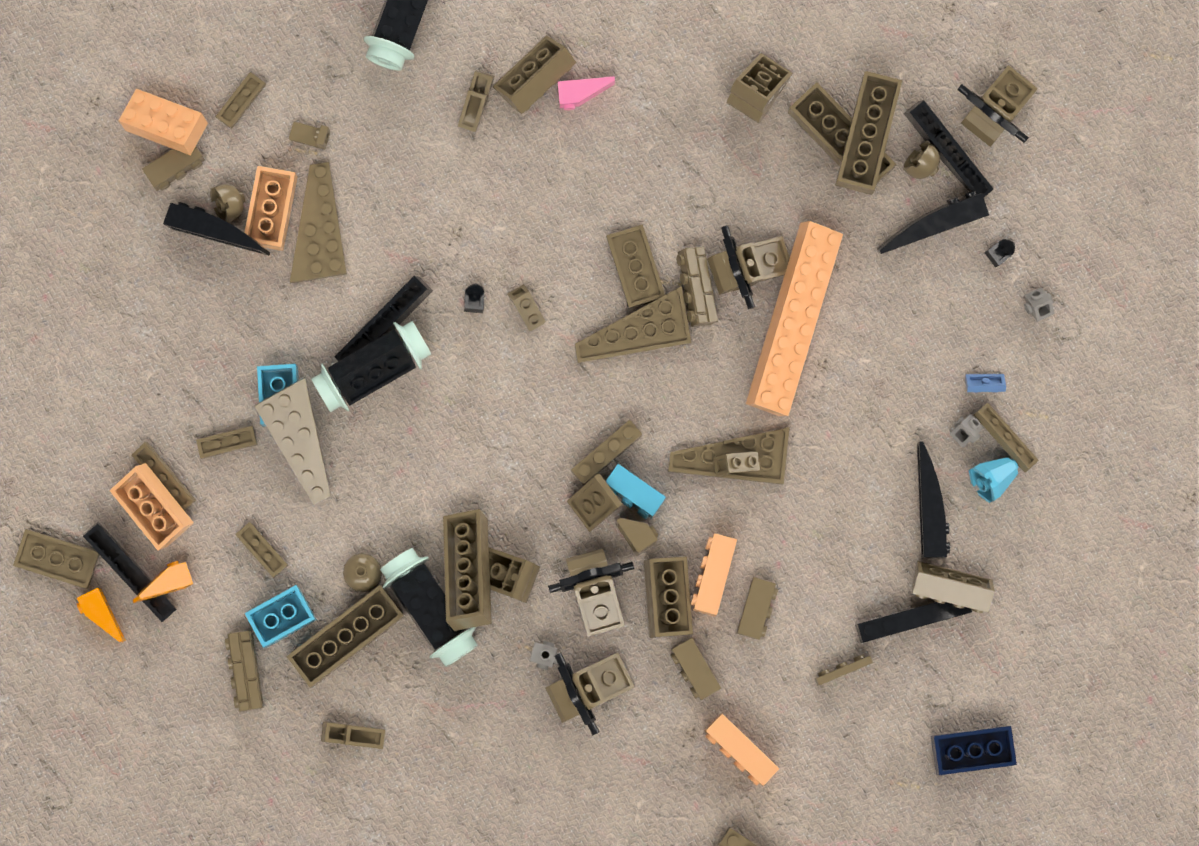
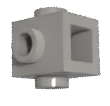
[1024,288,1055,322]
[950,414,984,448]
[530,641,559,670]

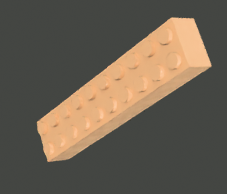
[746,221,843,416]

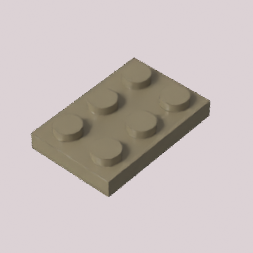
[567,473,623,532]

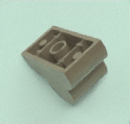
[726,53,793,123]
[489,548,540,603]

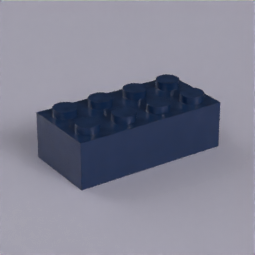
[931,726,1017,775]

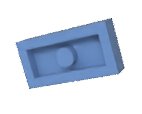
[965,374,1006,393]

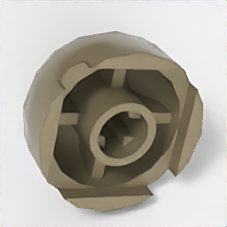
[903,141,940,179]
[210,184,245,222]
[343,553,382,592]

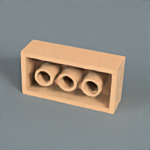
[118,89,208,156]
[244,166,298,251]
[110,463,194,551]
[691,533,737,617]
[704,714,779,786]

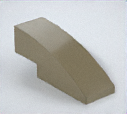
[457,70,495,132]
[321,722,385,749]

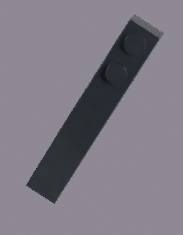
[903,100,994,197]
[877,191,989,254]
[163,202,270,256]
[334,275,433,361]
[917,441,950,559]
[83,522,177,622]
[855,602,972,643]

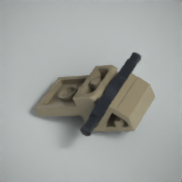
[957,65,1038,147]
[707,225,790,310]
[548,548,634,637]
[545,652,635,736]

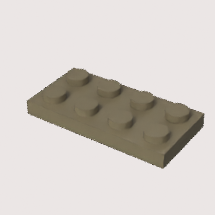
[606,224,665,309]
[13,529,99,589]

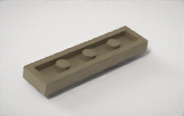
[974,403,1039,473]
[131,442,196,511]

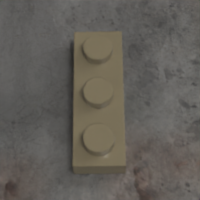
[215,72,266,129]
[196,426,258,459]
[235,522,289,578]
[815,654,873,686]

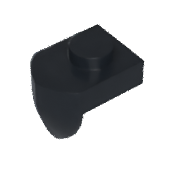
[984,239,1015,268]
[464,283,484,313]

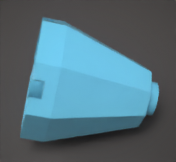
[969,457,1018,503]

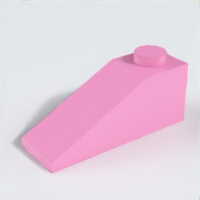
[558,76,615,110]

